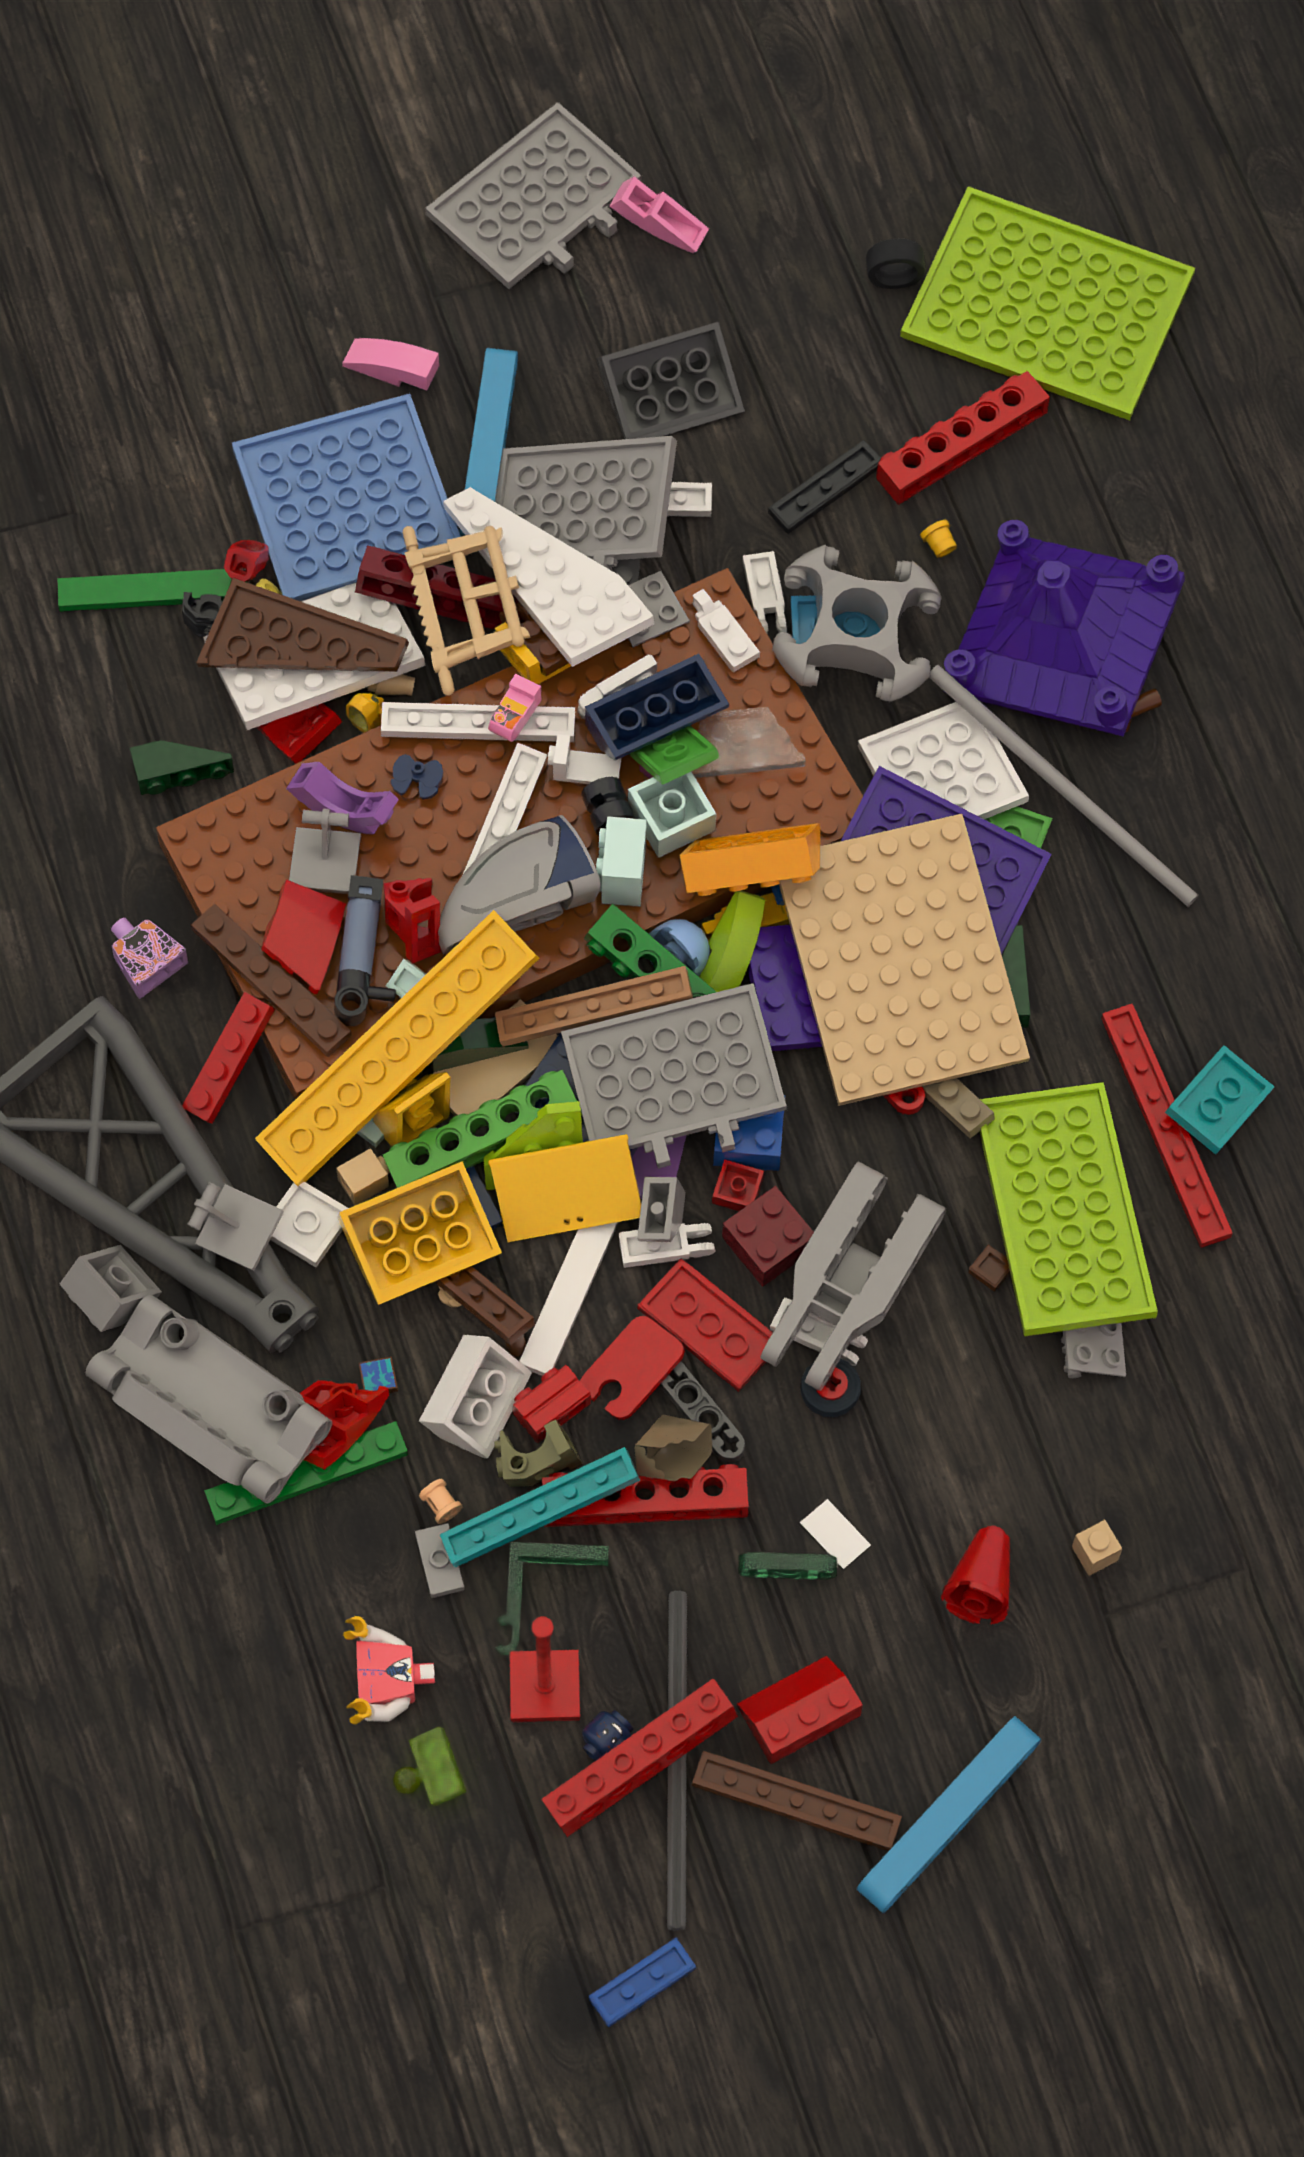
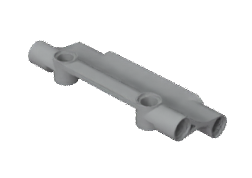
[85,1294,332,1504]

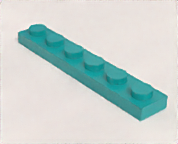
[439,1447,640,1568]

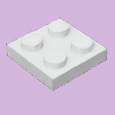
[270,1182,348,1267]

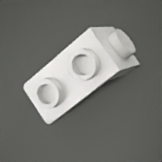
[548,734,621,784]

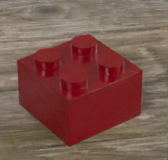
[722,1186,814,1287]

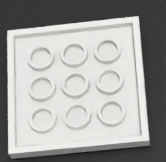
[858,695,1029,819]

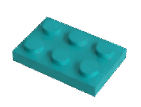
[1165,1045,1274,1154]

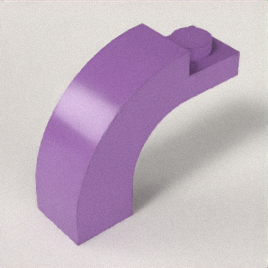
[286,762,399,834]

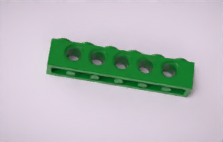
[584,903,716,998]

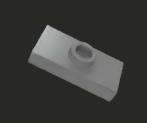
[415,1523,464,1598]

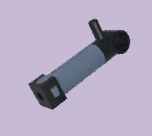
[334,875,396,1026]

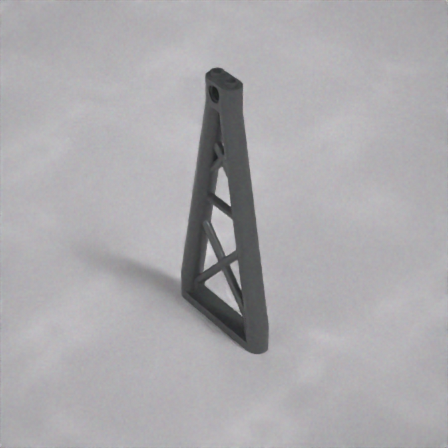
[0,996,319,1353]

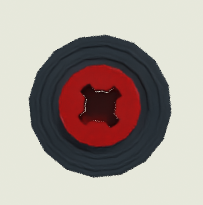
[801,1359,861,1417]

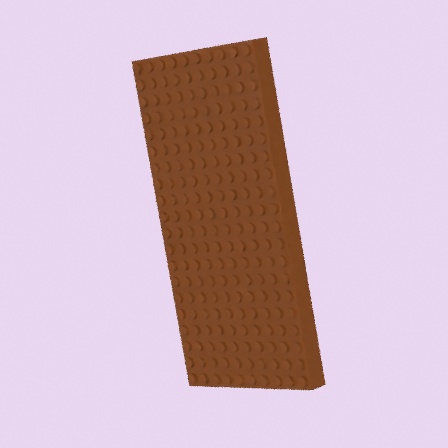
[156,568,863,1100]

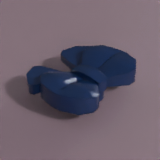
[390,754,443,800]

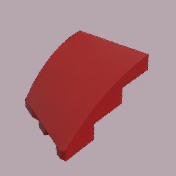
[256,703,342,764]
[261,879,346,995]
[300,1380,389,1470]

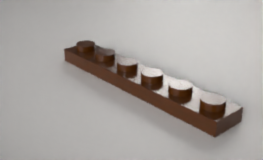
[191,904,352,1057]
[692,1751,902,1851]

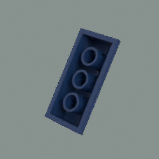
[585,653,729,760]

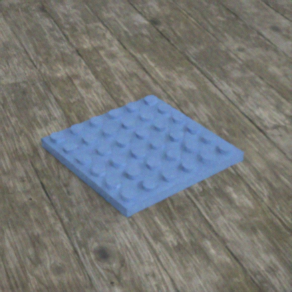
[232,393,461,601]

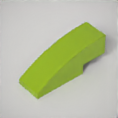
[699,890,765,992]

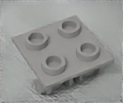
[628,571,690,647]
[1061,1323,1126,1378]

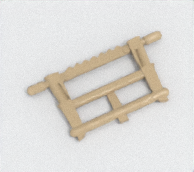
[402,526,531,695]

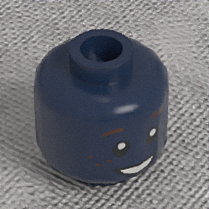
[582,1710,633,1761]

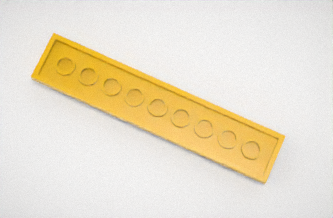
[255,910,539,1186]

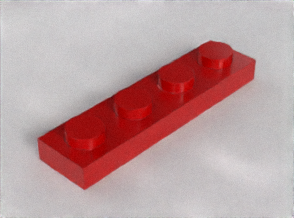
[182,992,275,1124]

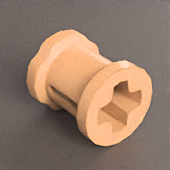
[419,1478,463,1524]

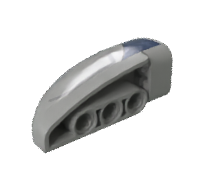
[438,815,601,955]

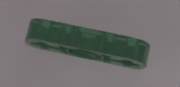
[738,1552,837,1580]

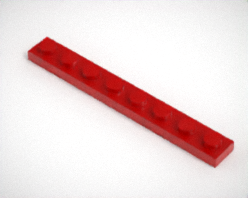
[1101,1003,1233,1248]

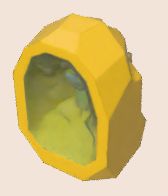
[346,693,384,733]

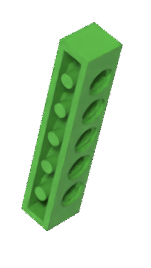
[383,1070,582,1188]

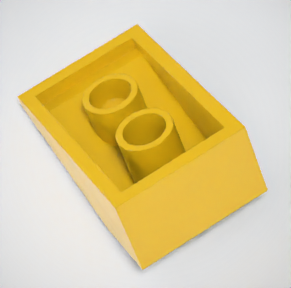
[373,1072,451,1147]

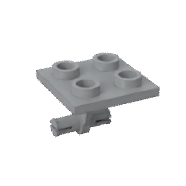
[289,808,361,894]
[187,1182,284,1271]

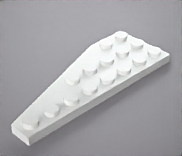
[443,487,654,667]

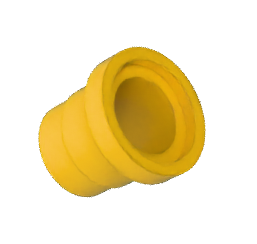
[920,519,957,558]

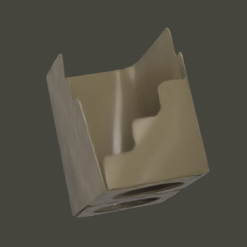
[635,1415,712,1481]

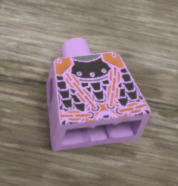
[111,918,188,999]

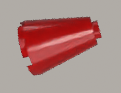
[941,1526,1010,1624]

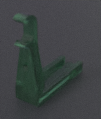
[495,1542,609,1655]

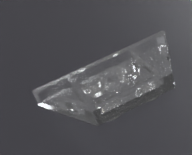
[691,707,806,778]

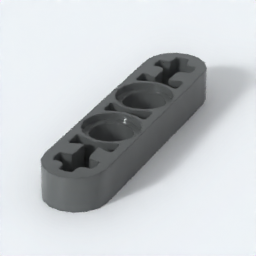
[659,1361,745,1464]

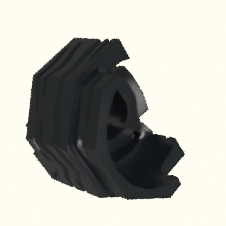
[182,592,222,637]

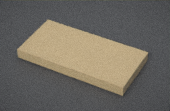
[433,999,558,1116]

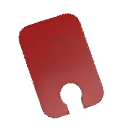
[580,1316,685,1420]

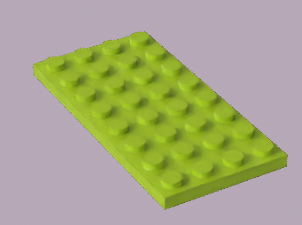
[979,1082,1158,1336]

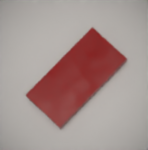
[637,1258,773,1392]

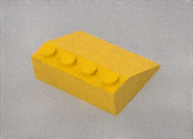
[338,1161,502,1305]

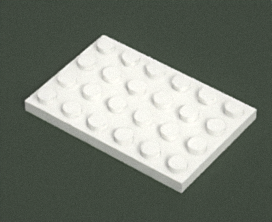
[203,582,425,730]

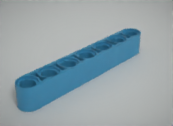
[459,348,518,537]
[857,1716,1042,1913]

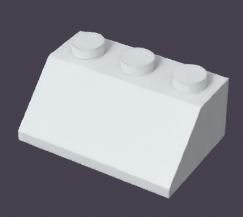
[419,1335,532,1459]

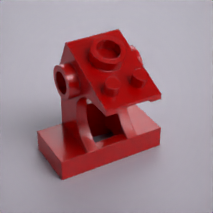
[383,878,441,964]

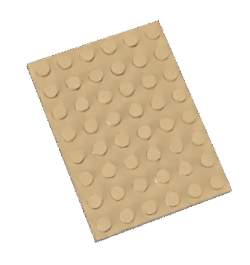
[779,814,1030,1106]

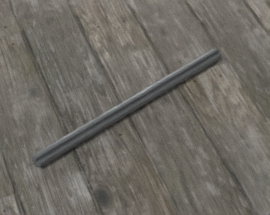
[667,1591,687,1931]

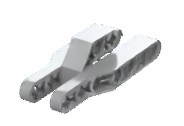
[761,1161,946,1391]

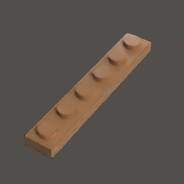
[495,966,693,1047]

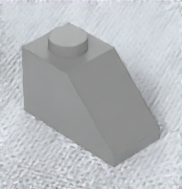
[637,1177,686,1242]

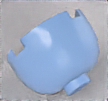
[649,919,710,976]

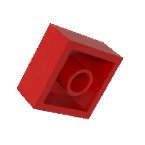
[712,1160,764,1211]

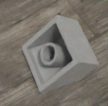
[59,1245,162,1332]

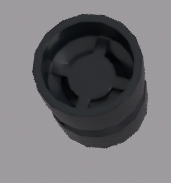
[581,776,635,836]

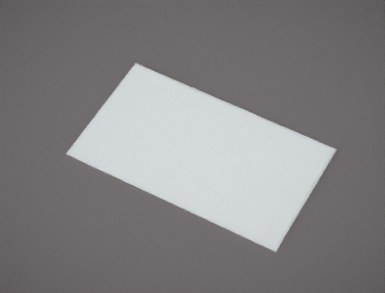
[800,1499,871,1569]

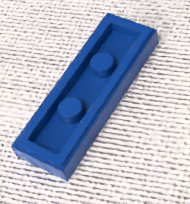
[588,1938,696,2028]

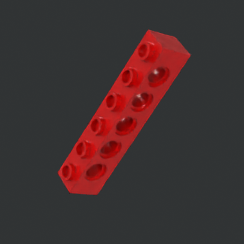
[876,370,1050,505]
[542,1464,749,1527]
[541,1678,738,1837]

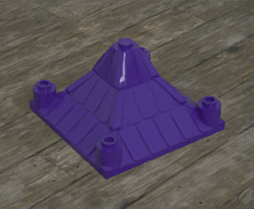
[944,520,1185,736]

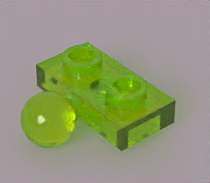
[393,1727,467,1806]

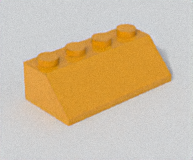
[680,823,821,896]

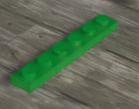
[204,1421,408,1525]

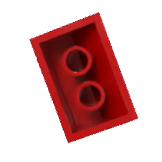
[737,1656,863,1765]

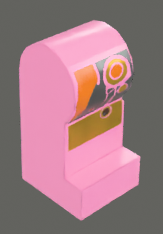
[488,674,542,742]

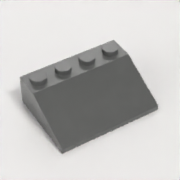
[596,322,745,439]

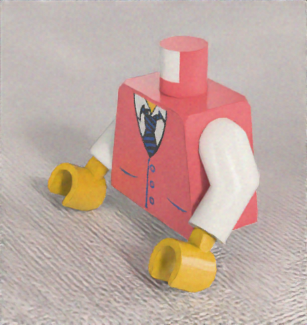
[343,1616,435,1724]

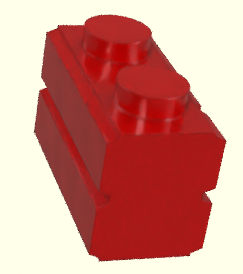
[513,1365,591,1443]

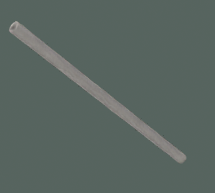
[929,665,1199,907]

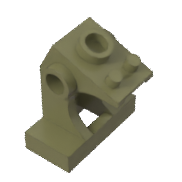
[494,1419,583,1487]

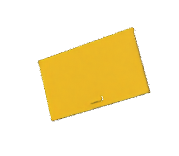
[488,1134,641,1242]

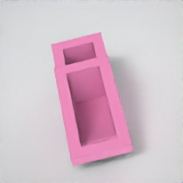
[609,176,709,253]
[343,338,439,390]

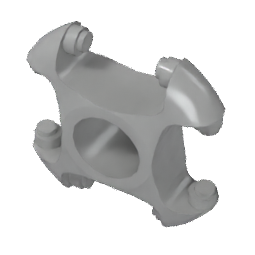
[772,544,942,702]

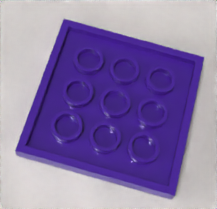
[748,925,822,1051]

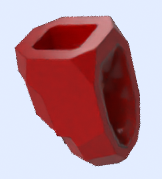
[224,540,269,582]

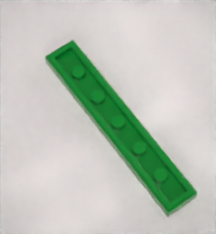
[58,568,247,611]

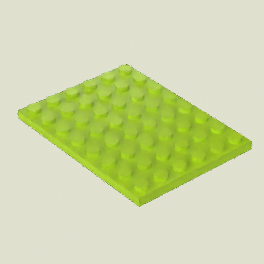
[900,186,1195,421]

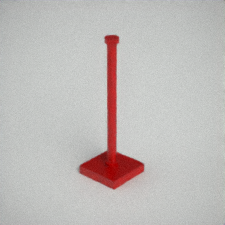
[510,1617,580,1722]

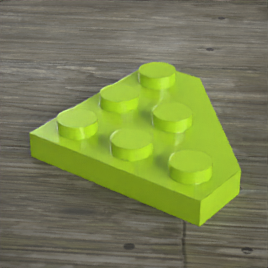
[483,1101,583,1190]

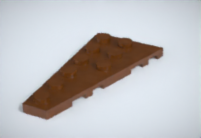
[196,578,409,672]

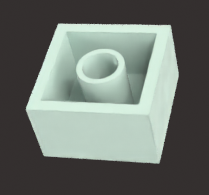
[628,772,716,858]
[596,817,646,906]

